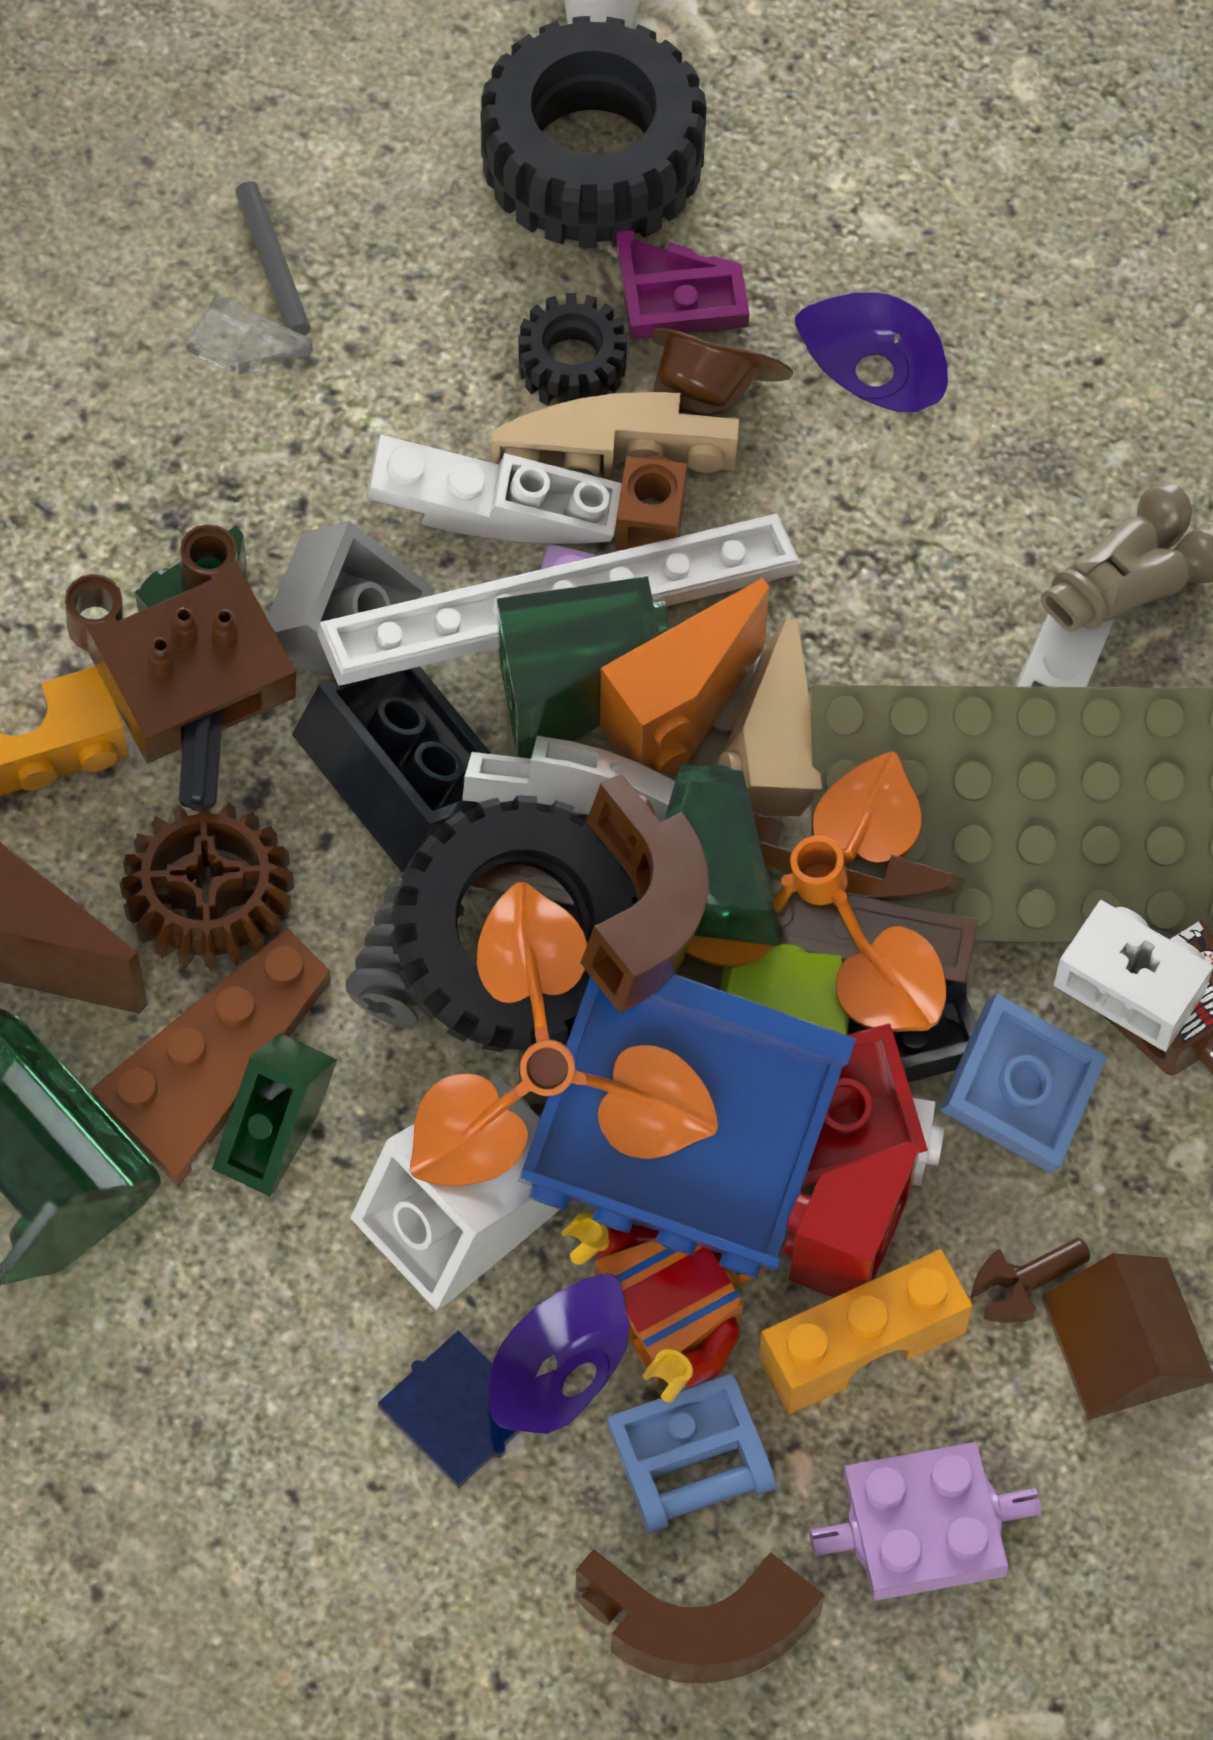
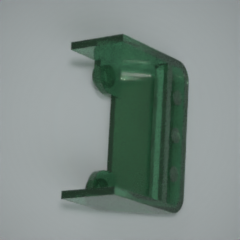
[0,1008,161,1285]

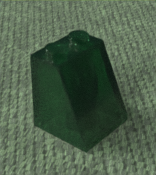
[496,576,669,759]

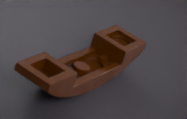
[706,799,965,901]

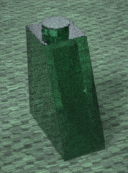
[664,764,783,946]

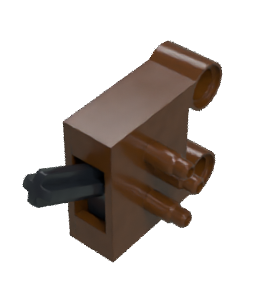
[65,524,296,811]

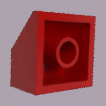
[783,1141,920,1298]

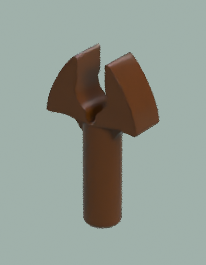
[971,1238,1090,1323]

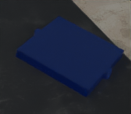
[378,1330,521,1489]

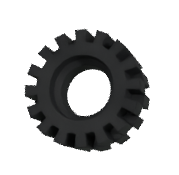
[518,293,627,406]

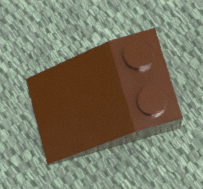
[0,842,148,1014]

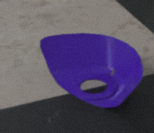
[795,292,948,412]
[488,1273,630,1434]

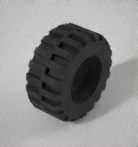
[480,16,707,248]
[391,795,638,1053]

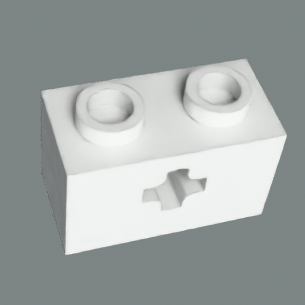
[1053,899,1213,1052]

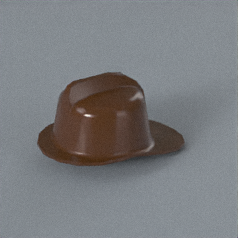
[652,328,793,416]

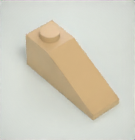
[717,618,823,817]

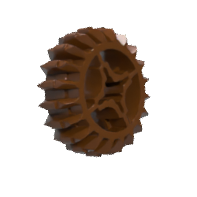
[120,802,294,971]

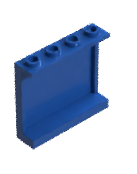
[518,974,856,1278]

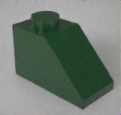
[212,1033,337,1197]

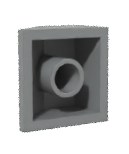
[267,521,435,678]

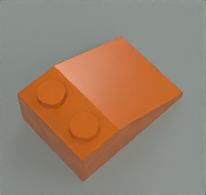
[600,578,770,777]

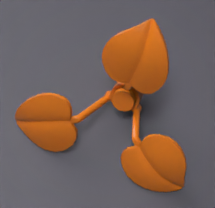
[686,751,946,1032]
[410,882,718,1186]

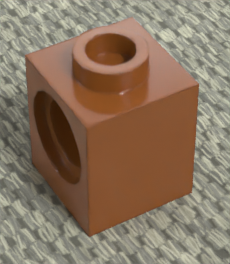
[615,455,687,550]

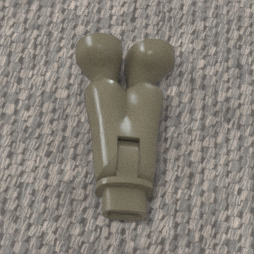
[1041,482,1213,632]

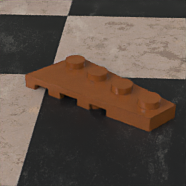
[91,928,331,1188]

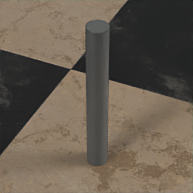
[235,181,311,338]

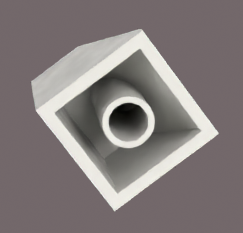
[350,1075,560,1311]

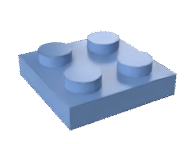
[939,994,1107,1173]

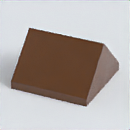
[1042,1253,1213,1420]

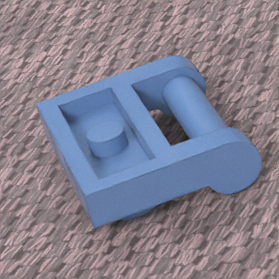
[607,1373,776,1534]

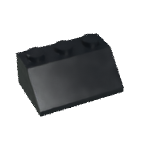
[292,666,491,873]

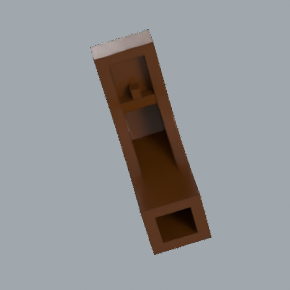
[580,773,709,1013]
[576,1549,825,1683]

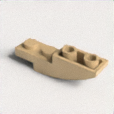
[491,392,739,481]

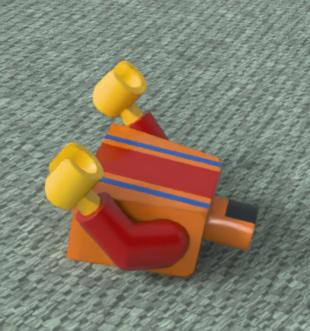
[561,1212,763,1403]

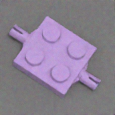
[809,1442,1041,1601]

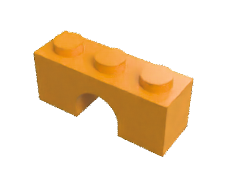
[0,666,129,796]
[758,1249,973,1415]

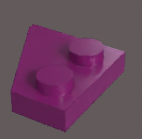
[616,230,750,339]

